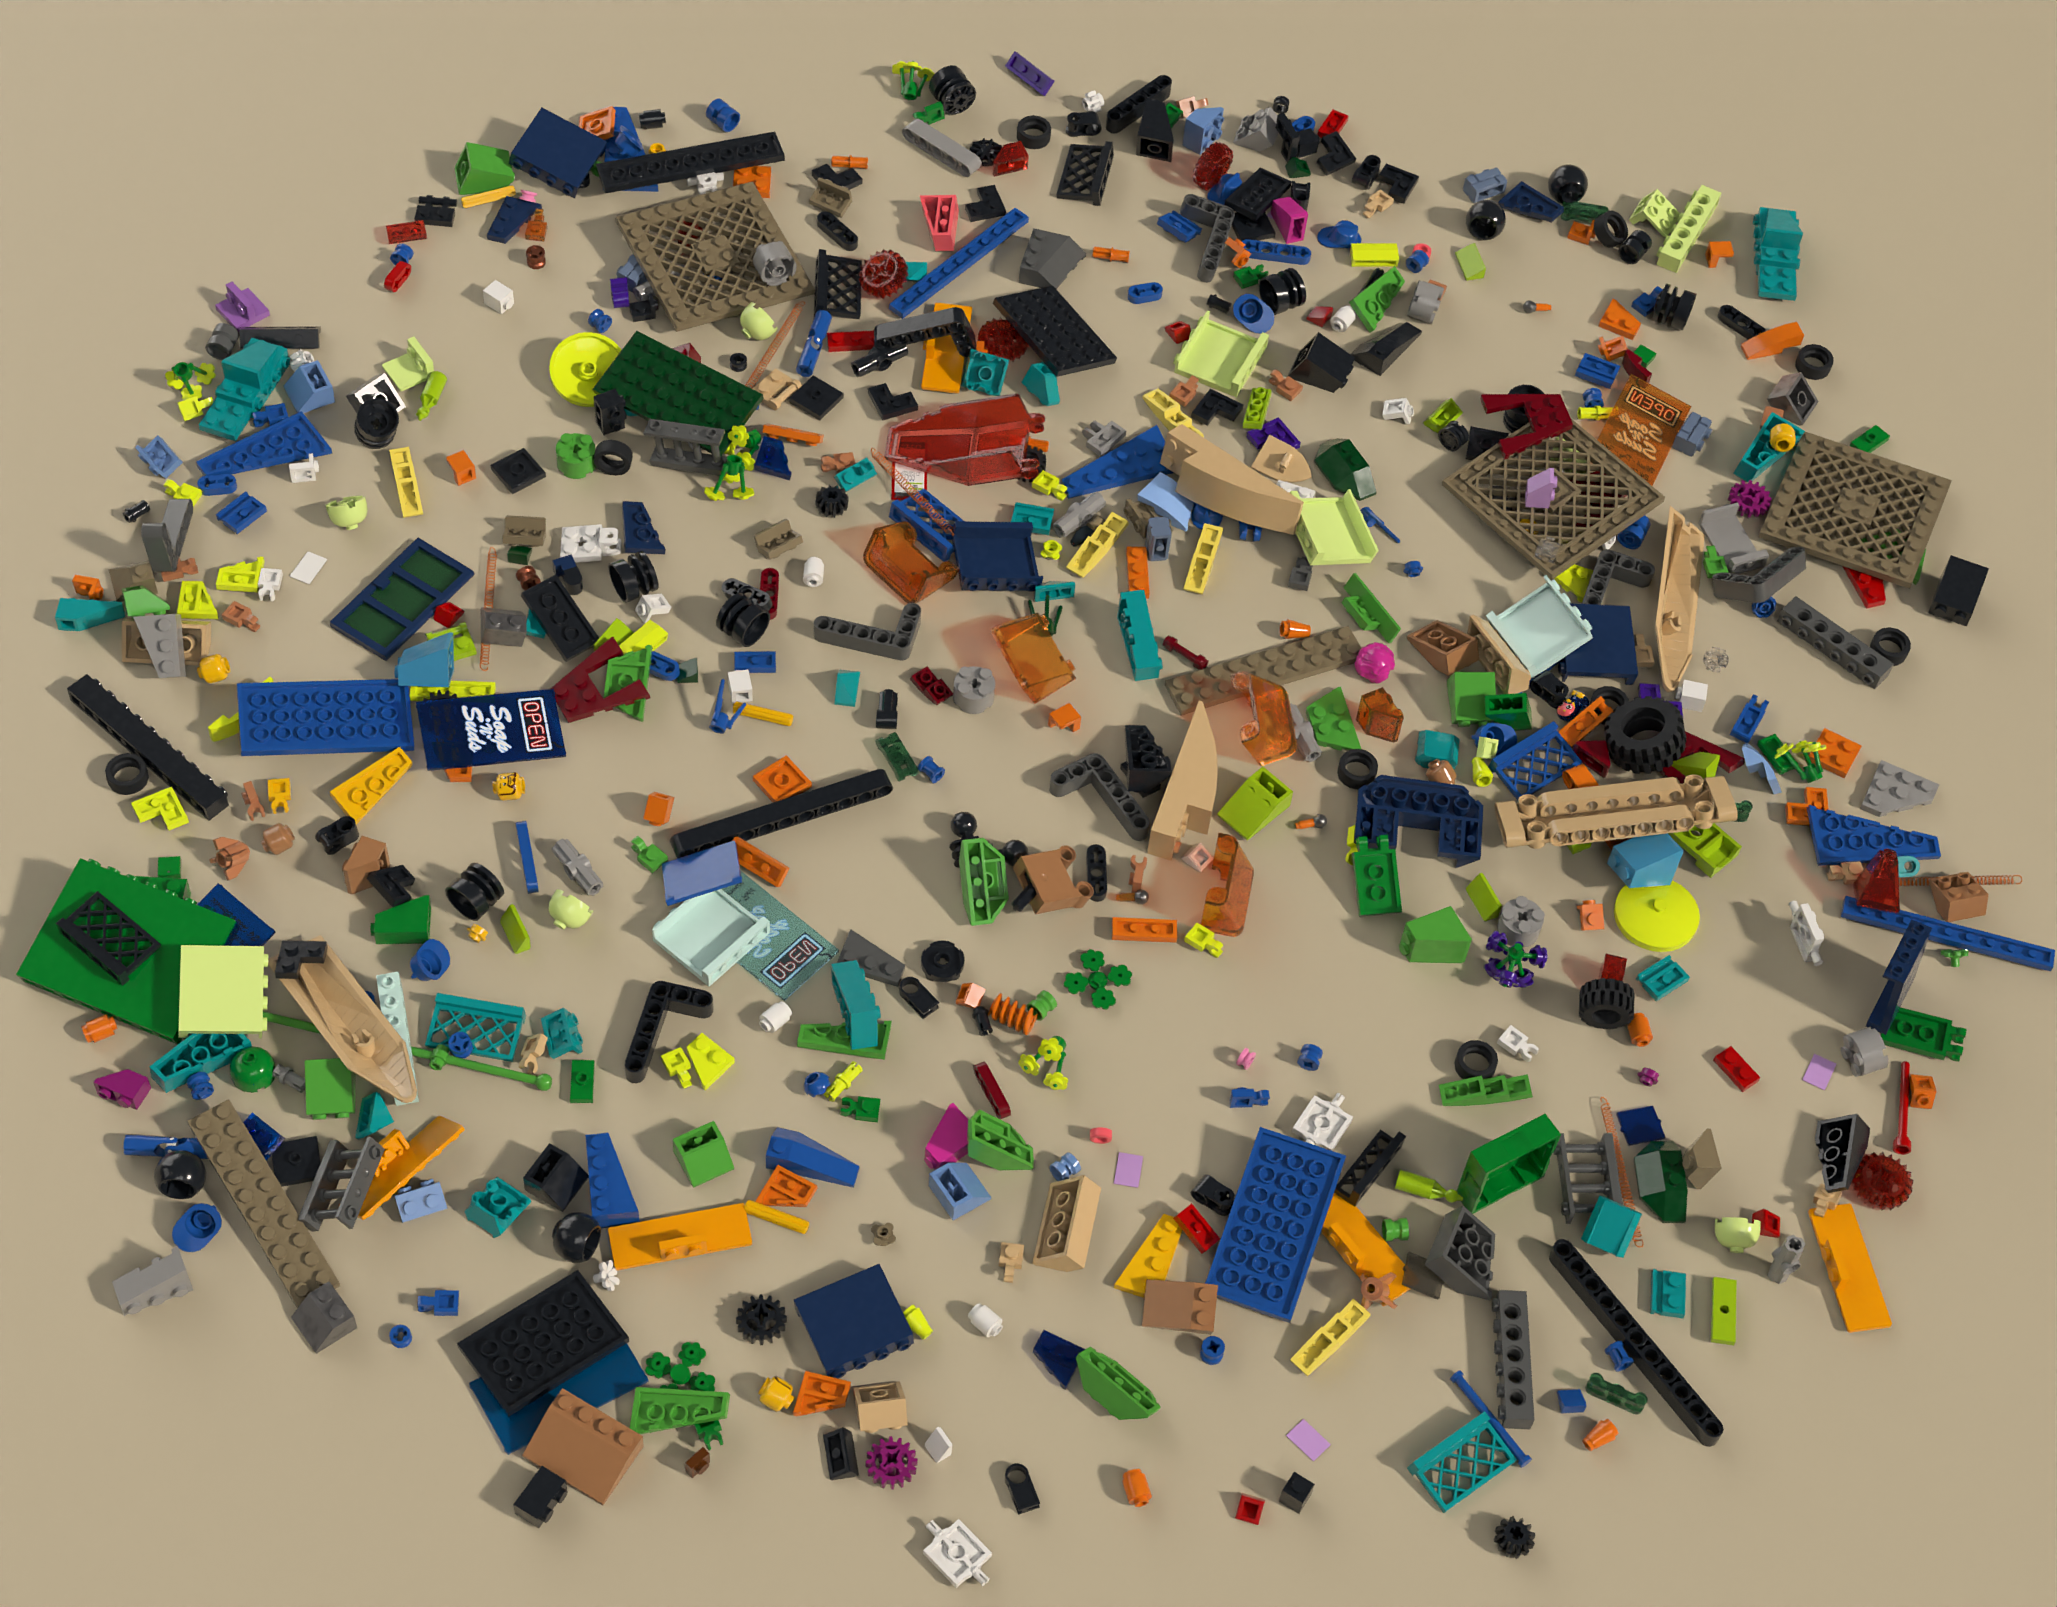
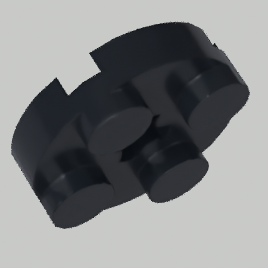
[921,940,965,982]

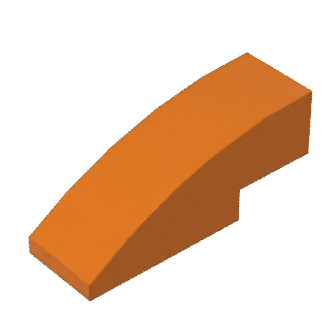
[1740,322,1804,360]

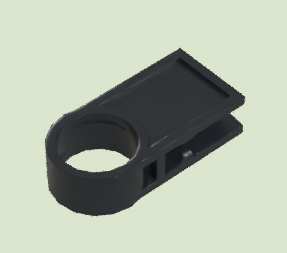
[899,977,940,1019]
[1005,1463,1040,1515]

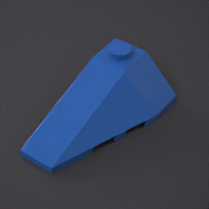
[766,1127,859,1188]

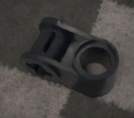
[1066,111,1102,137]
[1352,155,1381,190]
[1290,181,1311,211]
[1530,670,1569,709]
[315,816,359,855]
[1190,1175,1235,1216]

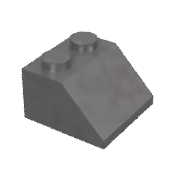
[1767,372,1819,425]
[346,373,406,428]
[480,607,527,647]
[291,1282,357,1354]

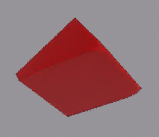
[1306,306,1333,327]
[1165,321,1191,344]
[433,602,464,628]
[1752,1209,1780,1238]
[1235,1493,1265,1525]

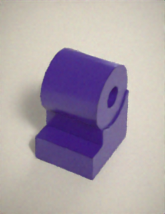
[610,277,629,308]

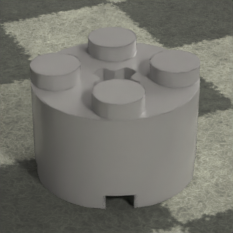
[753,241,797,286]
[1407,280,1444,324]
[953,666,995,714]
[1497,896,1545,947]
[1841,1027,1888,1077]

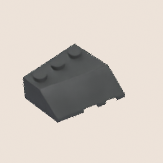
[1019,228,1086,289]
[1425,1206,1495,1300]

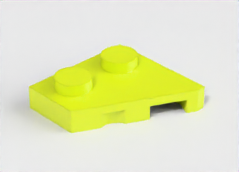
[216,556,265,592]
[1554,564,1594,603]
[177,581,218,619]
[687,1033,735,1090]

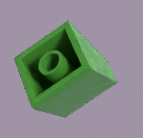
[454,142,515,195]
[1447,672,1496,727]
[1399,906,1472,963]
[305,1058,356,1120]

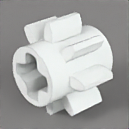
[1082,90,1104,112]
[290,349,314,372]

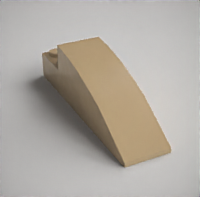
[1160,424,1304,535]
[1147,701,1217,861]

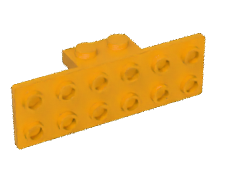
[921,303,972,394]
[338,1116,465,1220]
[1321,1193,1418,1306]
[608,1203,752,1270]
[1808,1203,1892,1333]

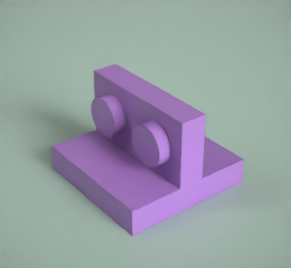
[215,281,270,332]

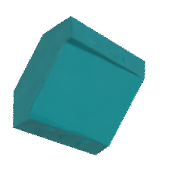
[961,349,1009,397]
[1415,730,1460,769]
[464,1177,531,1238]
[1581,1195,1642,1258]

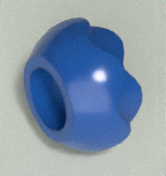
[1752,596,1776,618]
[804,1072,830,1097]

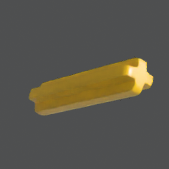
[461,185,516,208]
[733,701,793,726]
[744,1200,809,1234]

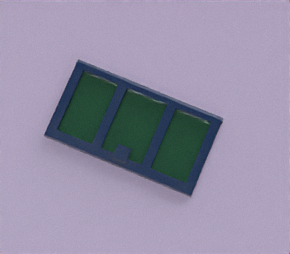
[330,537,475,661]

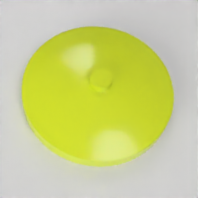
[549,332,621,407]
[1614,880,1700,952]

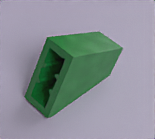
[1485,693,1532,731]
[370,895,431,944]

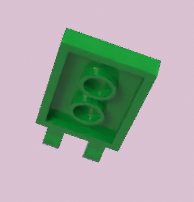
[1352,835,1402,916]
[1880,1007,1967,1062]

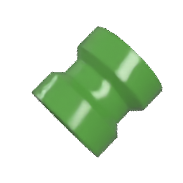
[1027,990,1057,1021]
[1382,1218,1409,1242]

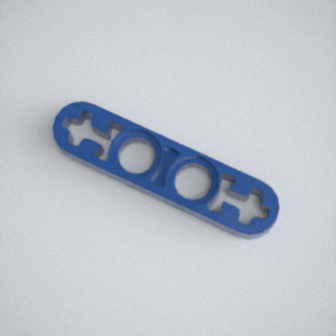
[1242,239,1311,265]
[515,821,539,894]

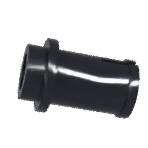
[1206,294,1232,314]
[123,500,150,523]
[972,1006,993,1036]

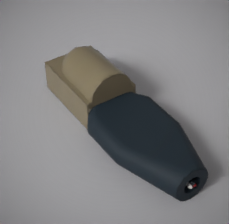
[1070,515,1106,547]

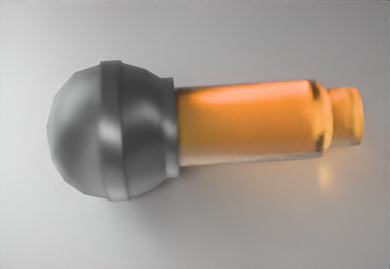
[1116,889,1149,904]

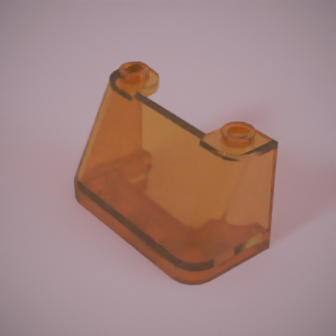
[863,521,959,603]
[990,612,1076,704]
[1230,671,1297,766]
[1201,833,1254,937]

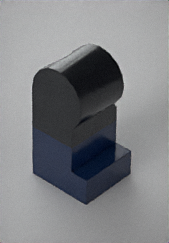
[552,554,583,595]

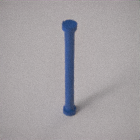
[1450,1370,1532,1468]

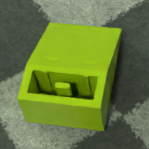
[1217,767,1293,841]

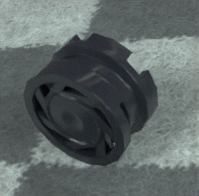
[1438,420,1469,451]

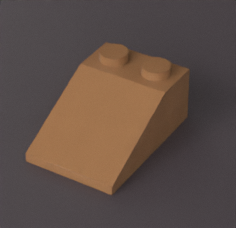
[1407,620,1479,676]
[1142,1280,1218,1335]

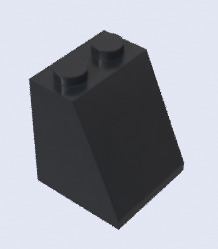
[1136,99,1174,162]
[1288,332,1355,393]
[1928,555,1989,626]

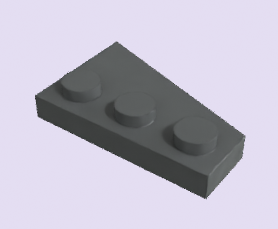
[837,929,905,987]

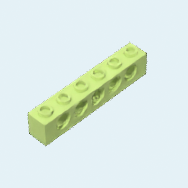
[1656,185,1722,273]

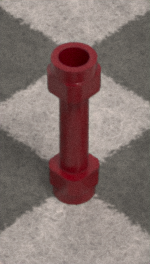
[1162,635,1209,670]

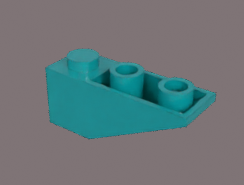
[55,598,126,631]

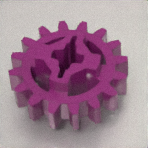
[1728,480,1772,518]
[865,1436,918,1490]

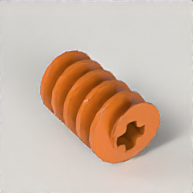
[988,993,1038,1035]

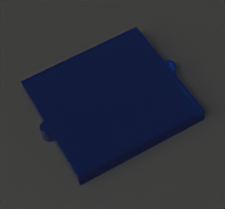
[1616,1106,1665,1146]

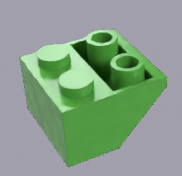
[121,585,170,619]
[673,1121,734,1188]

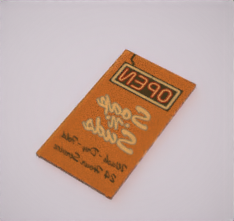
[1597,374,1691,486]

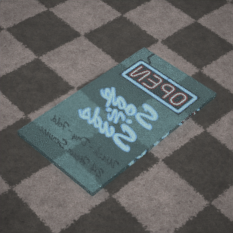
[722,870,839,1001]

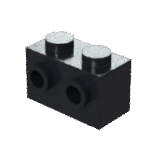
[594,389,627,435]
[513,1466,568,1528]

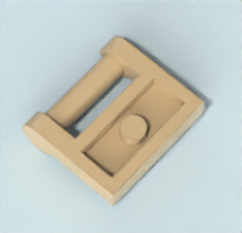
[753,368,802,410]

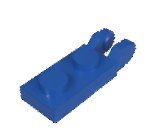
[1730,694,1769,744]

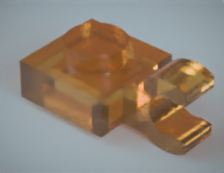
[525,209,548,242]

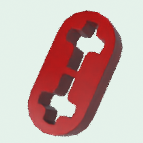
[384,261,411,292]

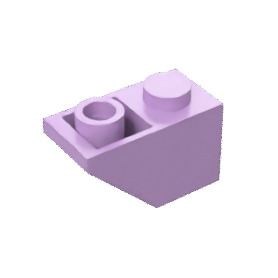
[1525,468,1557,508]

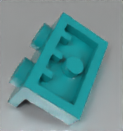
[541,1007,583,1059]

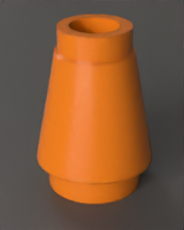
[1280,619,1311,639]
[1582,1419,1619,1451]

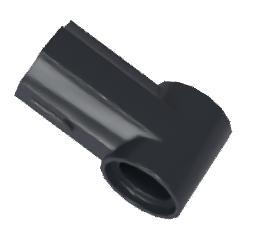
[876,689,898,729]

